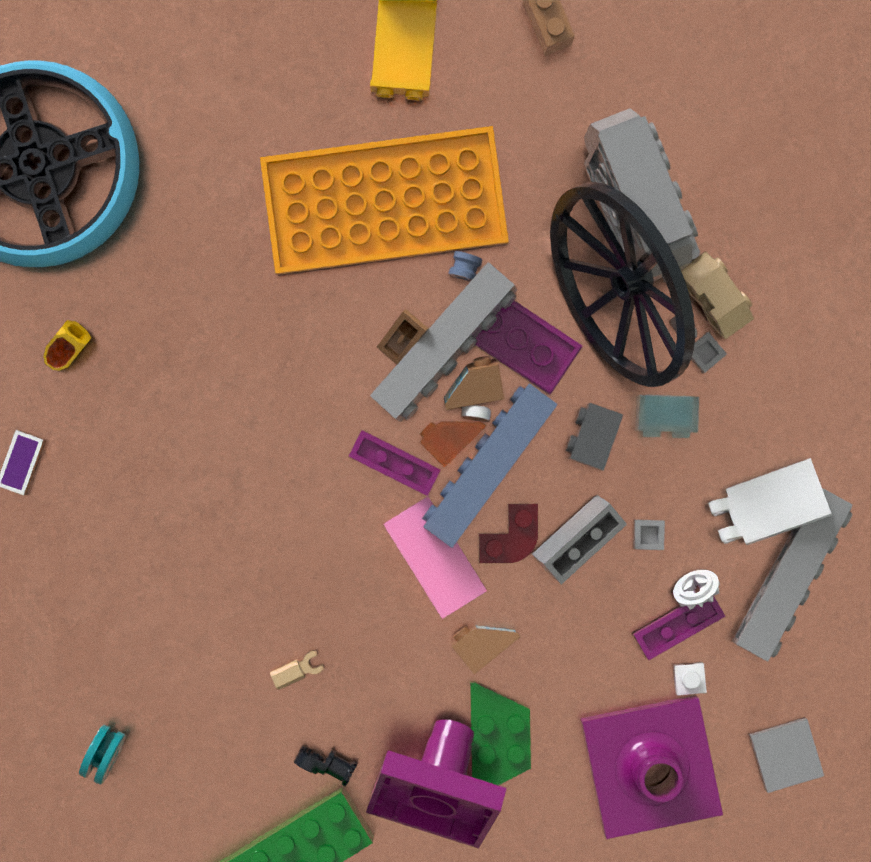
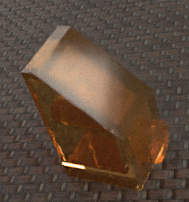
[420,421,486,468]

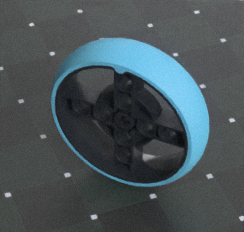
[0,60,139,267]

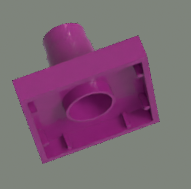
[580,695,723,839]
[366,720,507,849]

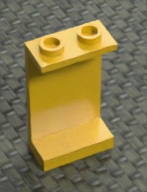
[370,0,437,101]

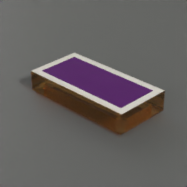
[0,430,46,495]

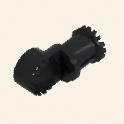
[294,747,358,787]

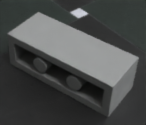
[532,495,627,585]

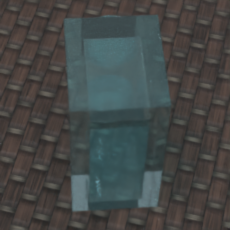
[635,395,699,438]

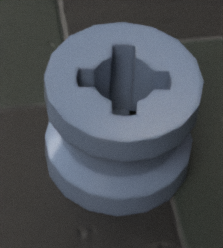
[448,251,483,282]

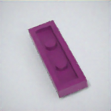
[349,430,440,496]
[633,596,726,660]

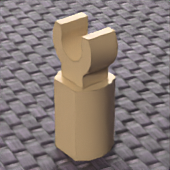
[270,651,324,690]

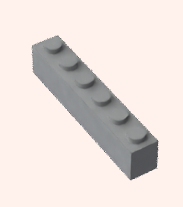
[370,262,518,422]
[731,488,853,662]

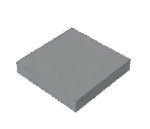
[749,718,824,793]

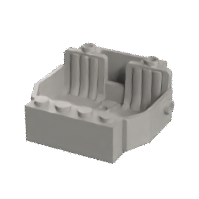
[584,108,700,282]

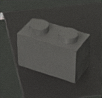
[565,403,623,471]

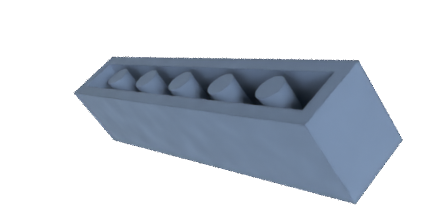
[422,383,558,548]

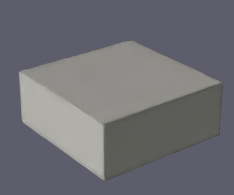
[691,332,727,374]
[633,519,665,550]

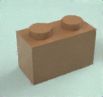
[523,0,575,56]

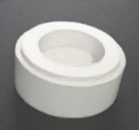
[461,405,491,422]

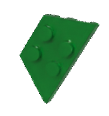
[470,681,531,786]

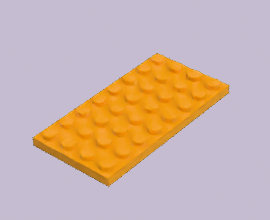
[260,126,509,275]

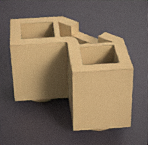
[681,251,754,339]

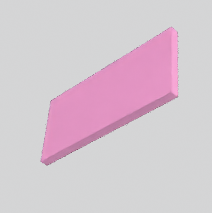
[383,497,487,619]

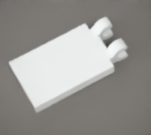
[708,458,832,545]

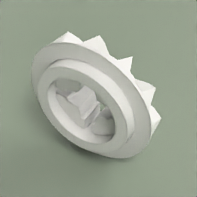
[673,570,720,610]

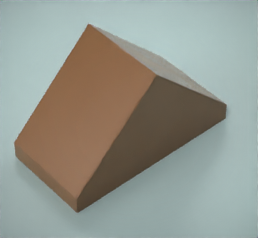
[377,309,428,364]

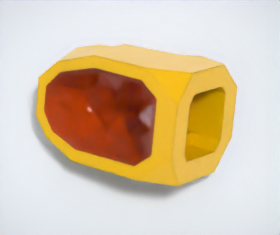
[43,320,91,371]

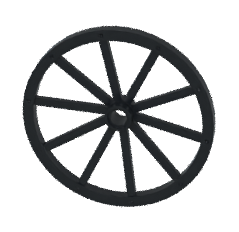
[550,182,695,387]

